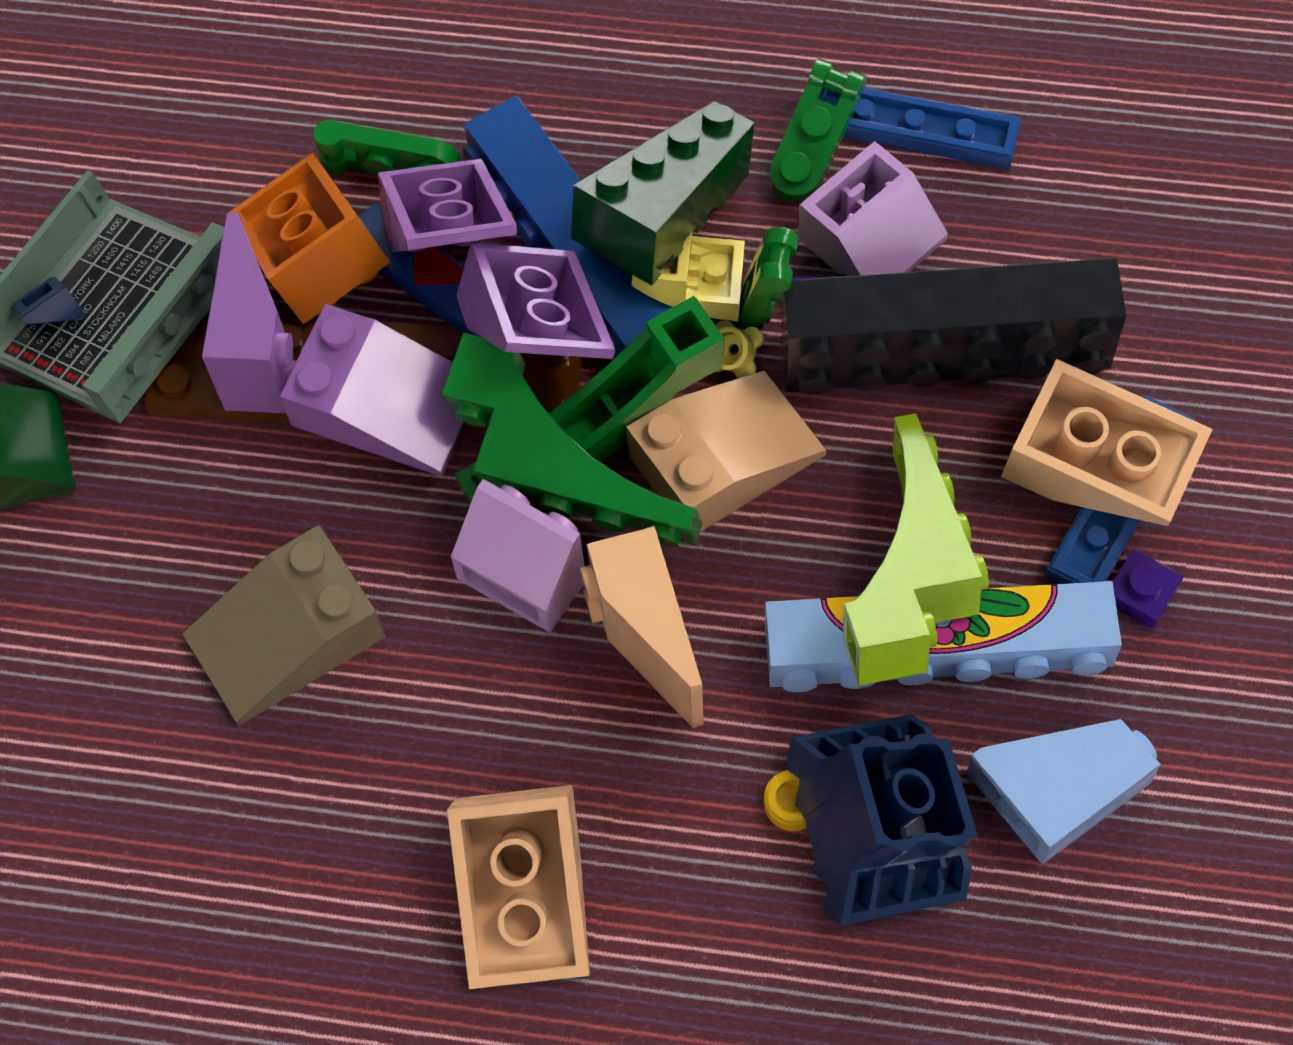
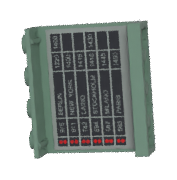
[0,170,224,424]

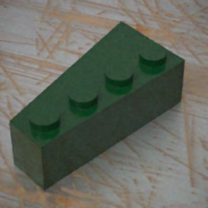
[571,101,755,286]

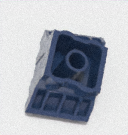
[786,714,978,926]

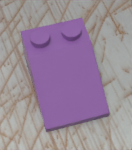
[378,159,517,252]
[202,212,297,413]
[456,242,615,359]
[279,304,466,477]

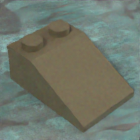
[182,525,386,726]

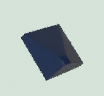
[12,276,86,324]

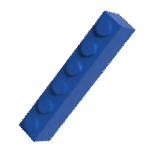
[462,95,672,361]

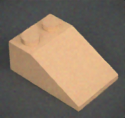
[1001,359,1213,526]
[626,371,826,532]
[580,526,704,728]
[447,785,590,989]

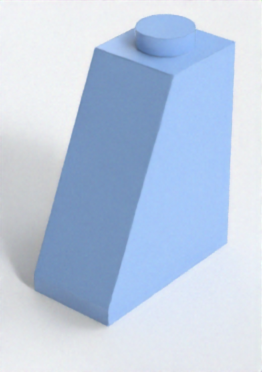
[967,719,1161,864]

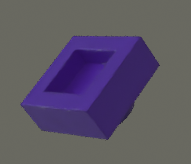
[1113,548,1184,629]

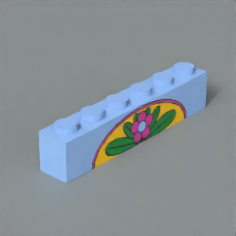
[765,581,1122,692]

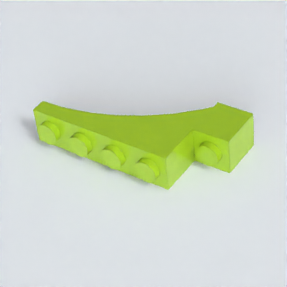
[843,413,989,686]

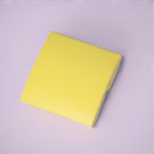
[631,232,745,322]

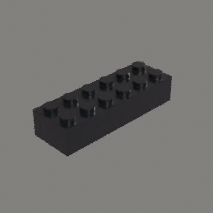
[781,258,1127,395]

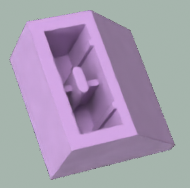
[798,141,948,276]
[451,479,585,633]

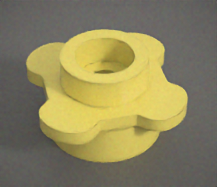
[715,320,764,378]

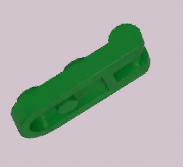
[770,58,867,203]
[313,120,460,177]
[734,227,799,329]

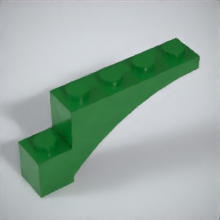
[455,295,725,504]
[442,333,703,547]

